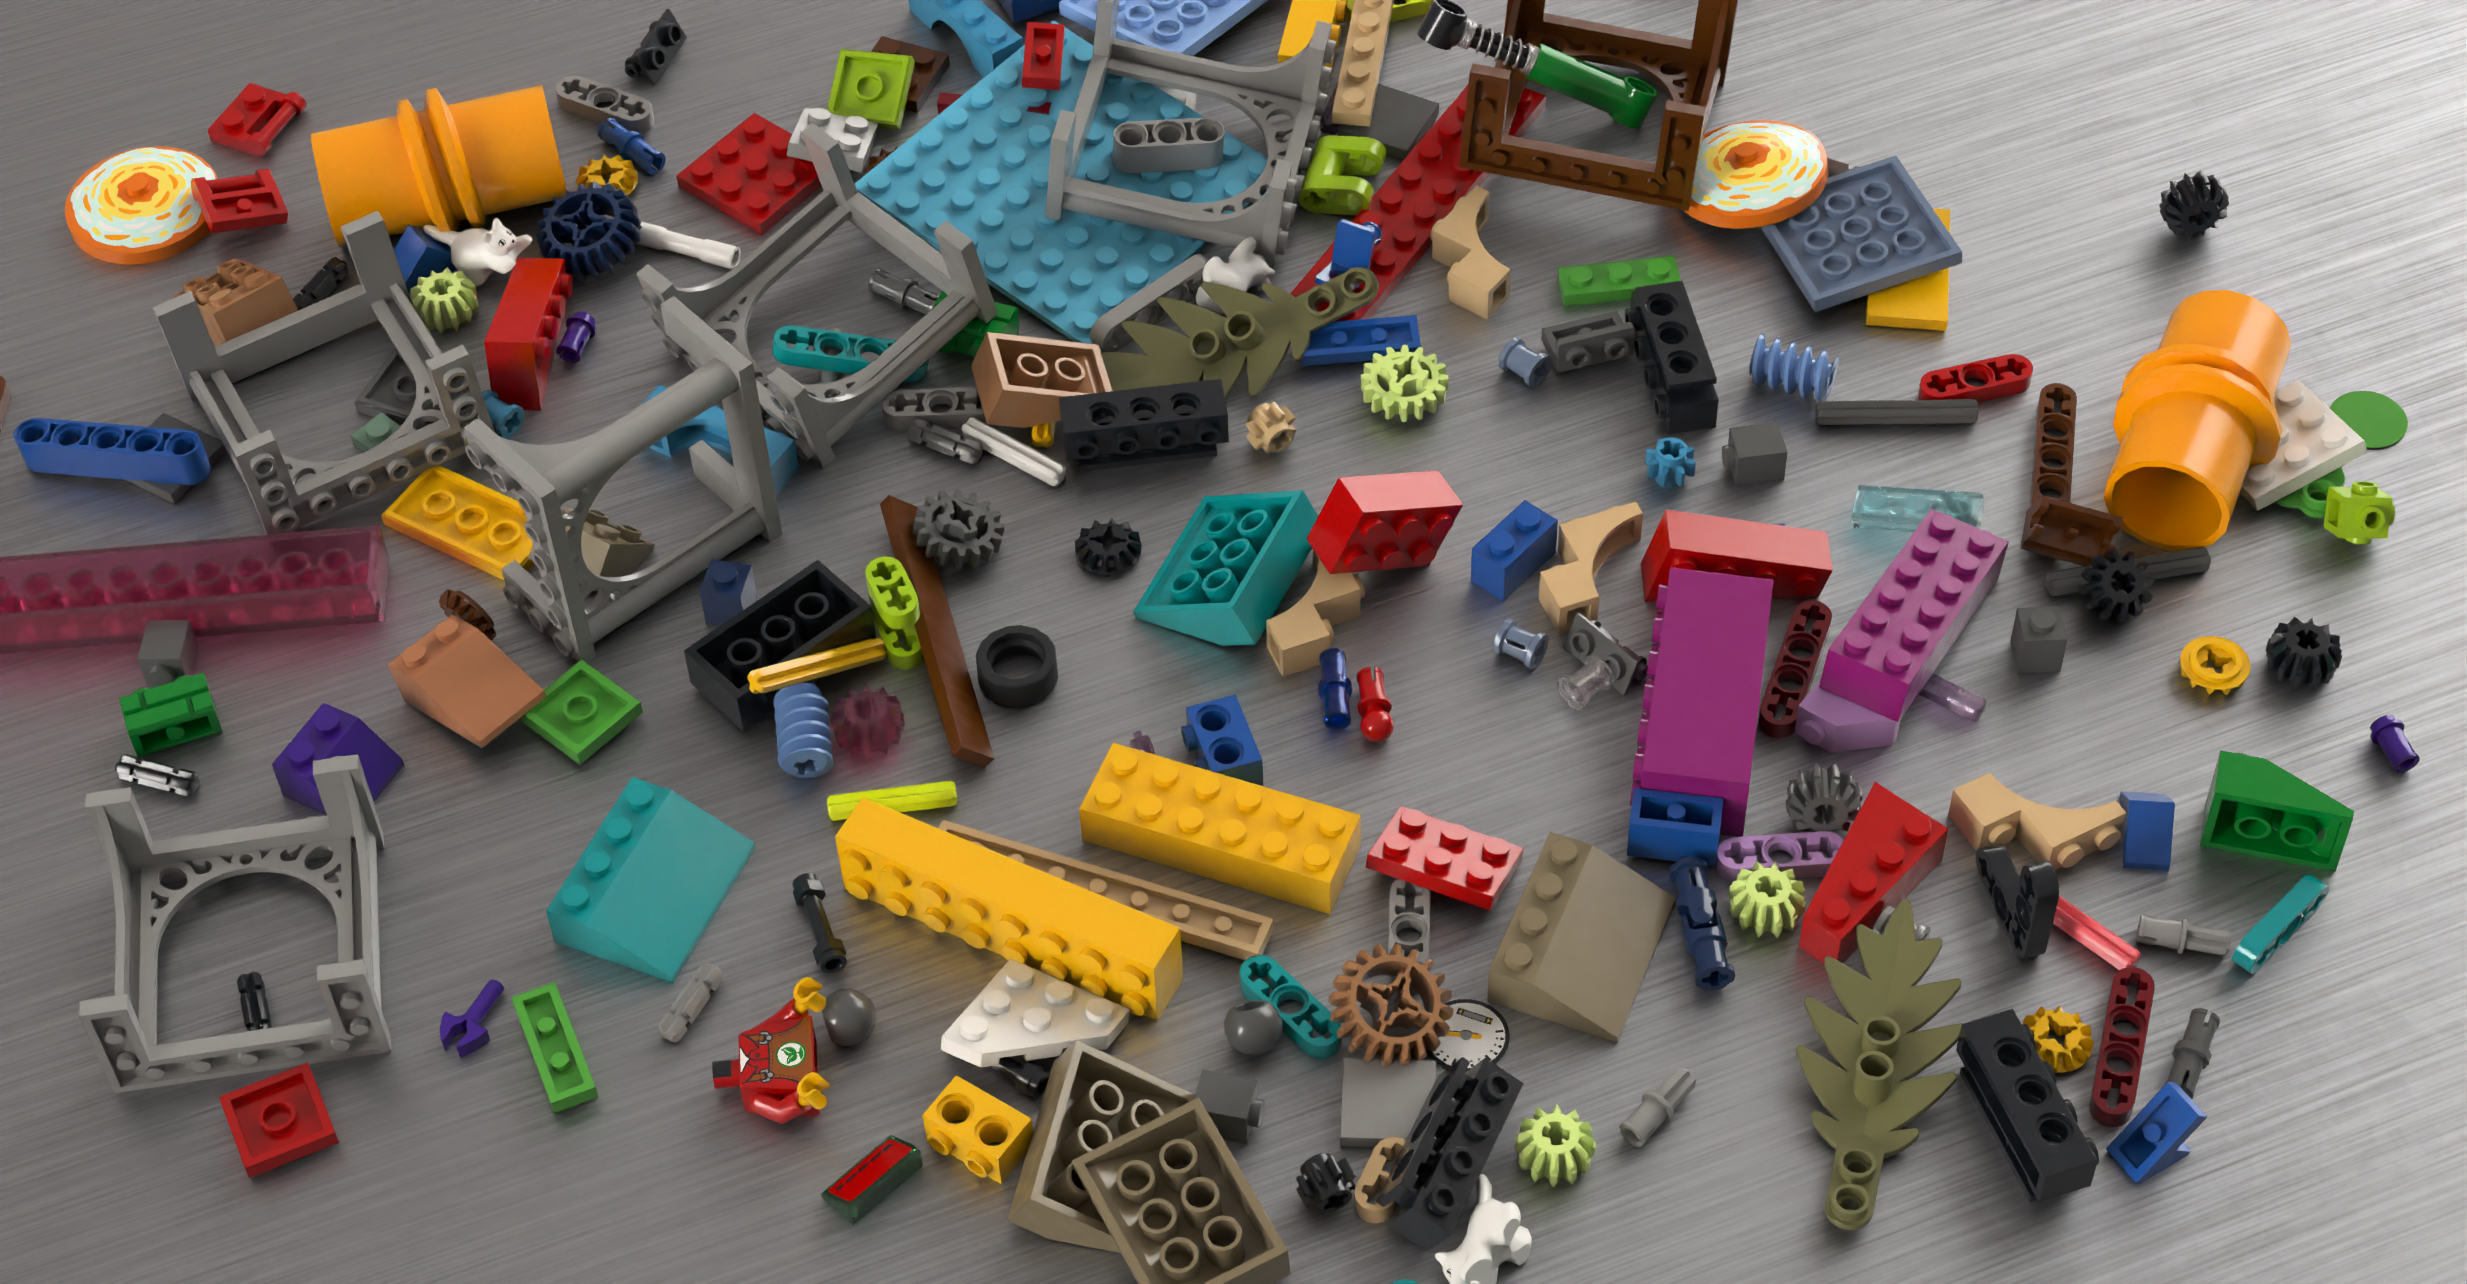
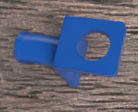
[1315,219,1382,290]

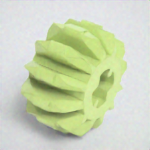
[410,267,479,334]
[1728,861,1806,938]
[1515,1104,1596,1188]

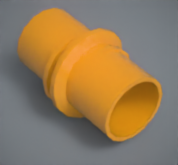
[311,85,567,247]
[2104,290,2291,551]

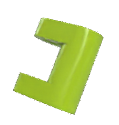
[1298,135,1386,215]
[865,556,924,670]

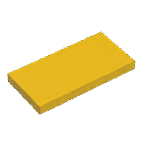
[1866,208,1950,331]
[381,465,535,580]

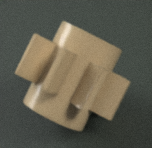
[1245,402,1296,454]

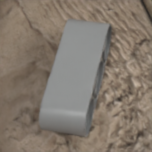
[1112,117,1225,174]

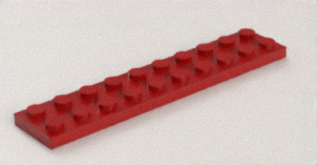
[1290,85,1546,322]

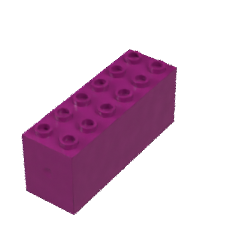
[1630,568,1774,837]

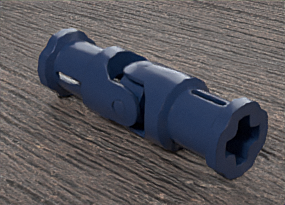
[1668,856,1736,991]

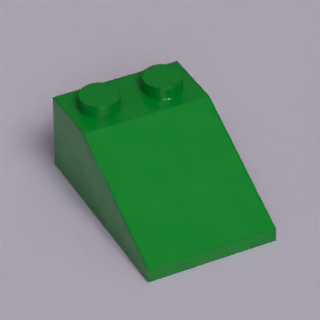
[2200,750,2354,872]

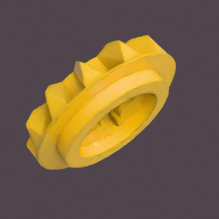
[576,154,638,196]
[2179,636,2251,695]
[2022,1005,2094,1073]

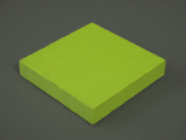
[827,49,915,130]

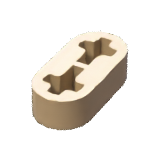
[1354,1137,1406,1224]

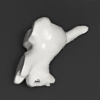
[423,218,532,287]
[1196,237,1275,318]
[1435,1174,1532,1284]

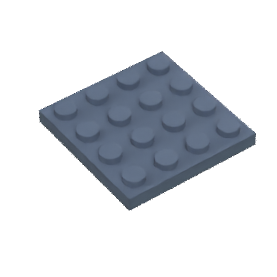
[1761,155,1962,312]

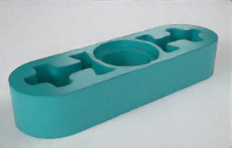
[2232,874,2329,974]
[1240,955,1342,1059]

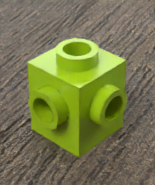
[2323,481,2395,544]

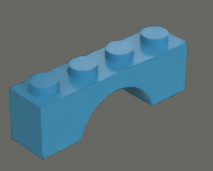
[909,0,1023,77]
[641,384,799,495]

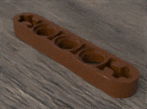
[2030,383,2077,507]

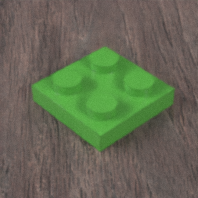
[521,659,643,765]

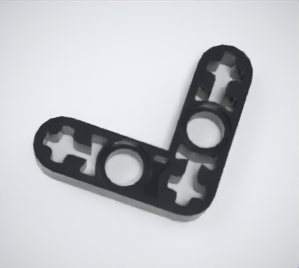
[1976,844,2059,959]

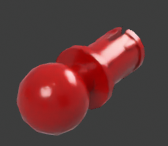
[1356,667,1394,743]

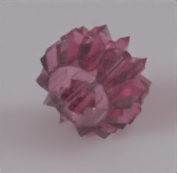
[830,684,905,759]

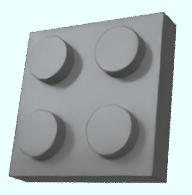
[787,107,878,172]

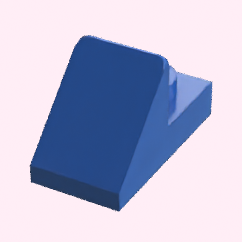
[2106,1082,2207,1183]

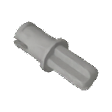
[2136,914,2231,955]
[1619,1067,1696,1147]

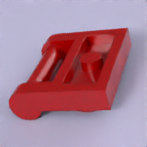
[208,83,307,157]
[191,169,288,234]

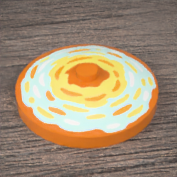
[1683,120,1829,229]
[65,146,217,265]

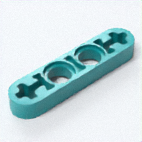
[772,326,929,382]

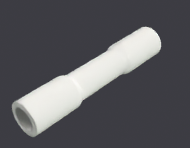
[635,221,741,269]

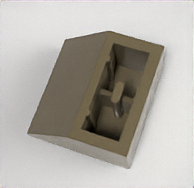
[528,508,655,591]

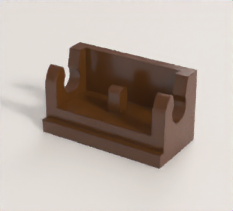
[2020,495,2123,566]

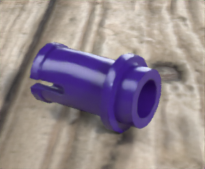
[556,311,597,363]
[2370,715,2420,773]

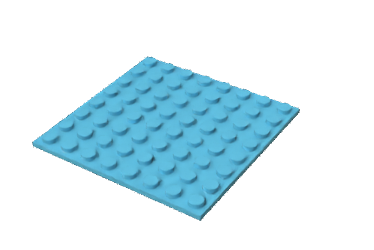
[855,21,1275,344]

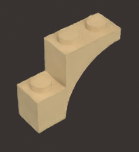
[1430,186,1511,320]
[1539,501,1643,635]
[1266,550,1365,677]
[1948,773,2126,870]

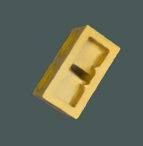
[922,1075,1033,1184]

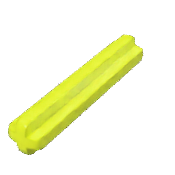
[827,780,957,821]

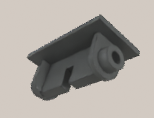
[1563,612,1648,696]

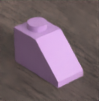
[1795,680,1900,753]

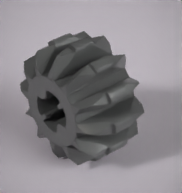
[1786,762,1862,833]

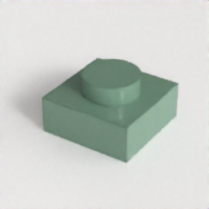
[351,412,401,452]

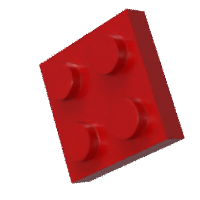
[219,1062,339,1178]

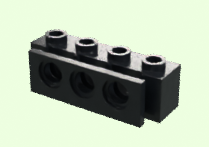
[1625,281,1719,434]
[1059,379,1229,472]
[1956,1009,2099,1202]
[1376,1057,1524,1251]

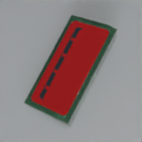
[821,1135,923,1225]

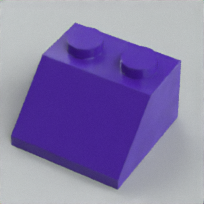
[272,703,404,815]

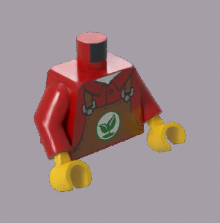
[712,977,830,1124]

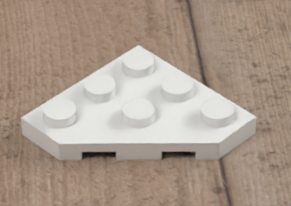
[2240,380,2367,511]
[941,959,1130,1067]

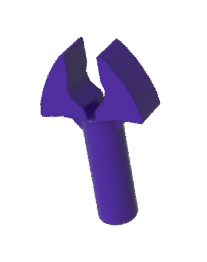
[440,979,504,1057]

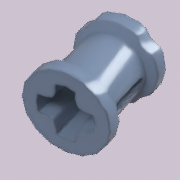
[1498,337,1552,388]
[1493,618,1549,670]

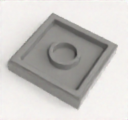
[1340,1058,1436,1147]

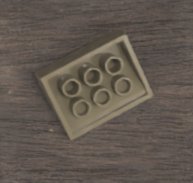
[1487,832,1676,1043]
[1007,1040,1195,1253]
[1071,1097,1291,1284]

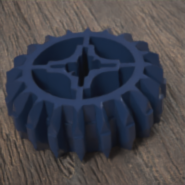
[536,181,642,282]

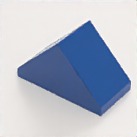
[394,225,457,293]
[2119,791,2175,871]

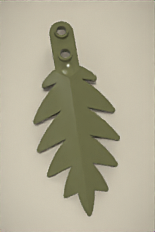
[1101,267,1379,406]
[1796,899,1963,1230]

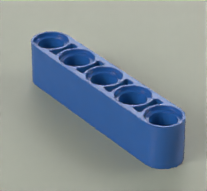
[13,418,212,485]

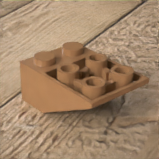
[173,259,298,346]

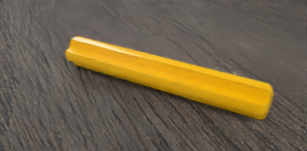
[747,638,887,694]

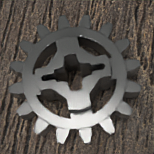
[912,490,1005,569]

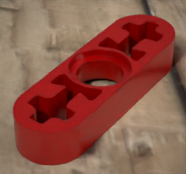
[1918,354,2033,403]

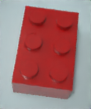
[1306,470,1463,574]

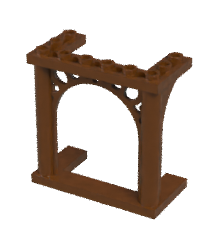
[1459,0,1739,211]

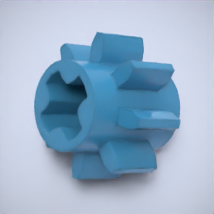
[1645,437,1696,488]

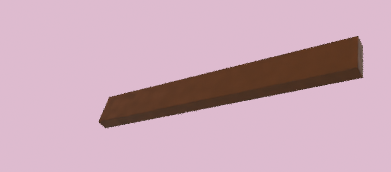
[880,495,995,768]

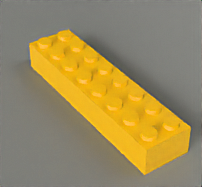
[835,798,1183,1021]

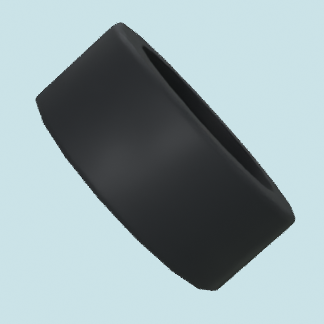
[976,625,1058,708]

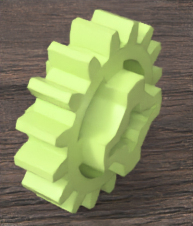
[1361,345,1448,422]

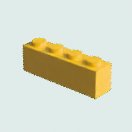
[1278,0,1347,73]

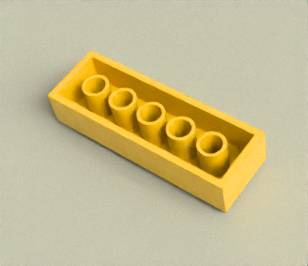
[1079,743,1361,915]

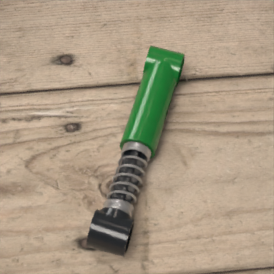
[1417,0,1658,129]

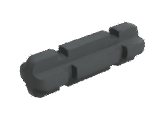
[907,418,983,464]

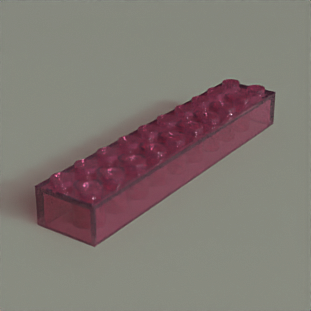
[0,525,389,654]

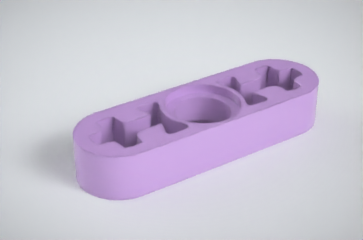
[1716,831,1844,882]

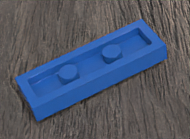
[1301,315,1421,366]

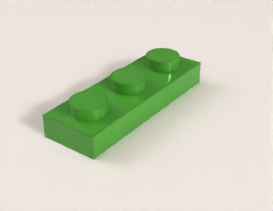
[1557,256,1681,306]
[511,982,598,1113]

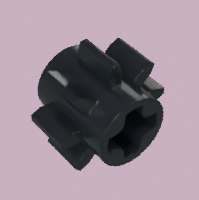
[1296,1153,1356,1213]

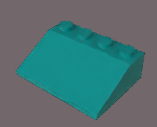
[1133,490,1318,646]
[546,777,756,983]

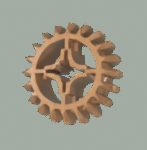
[1328,944,1454,1067]

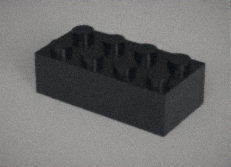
[684,560,876,731]

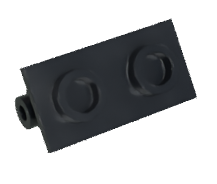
[625,9,687,85]

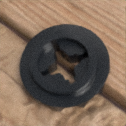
[1075,518,1142,575]

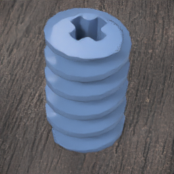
[1749,333,1839,402]
[773,682,834,778]

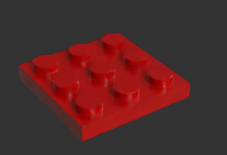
[676,113,822,235]

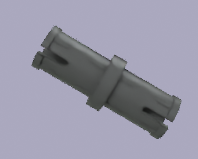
[868,268,939,315]
[2165,1008,2220,1099]

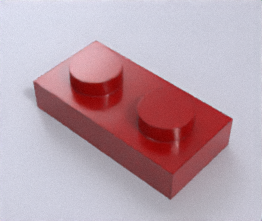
[1022,22,1065,90]

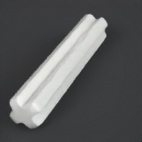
[961,417,1067,487]

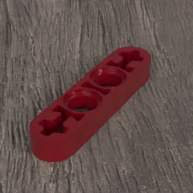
[1759,600,1832,739]
[2089,967,2155,1127]

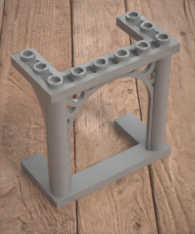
[1045,0,1336,269]
[636,123,998,468]
[152,211,495,541]
[464,296,783,663]
[79,754,391,1093]

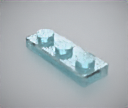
[1851,485,1985,532]

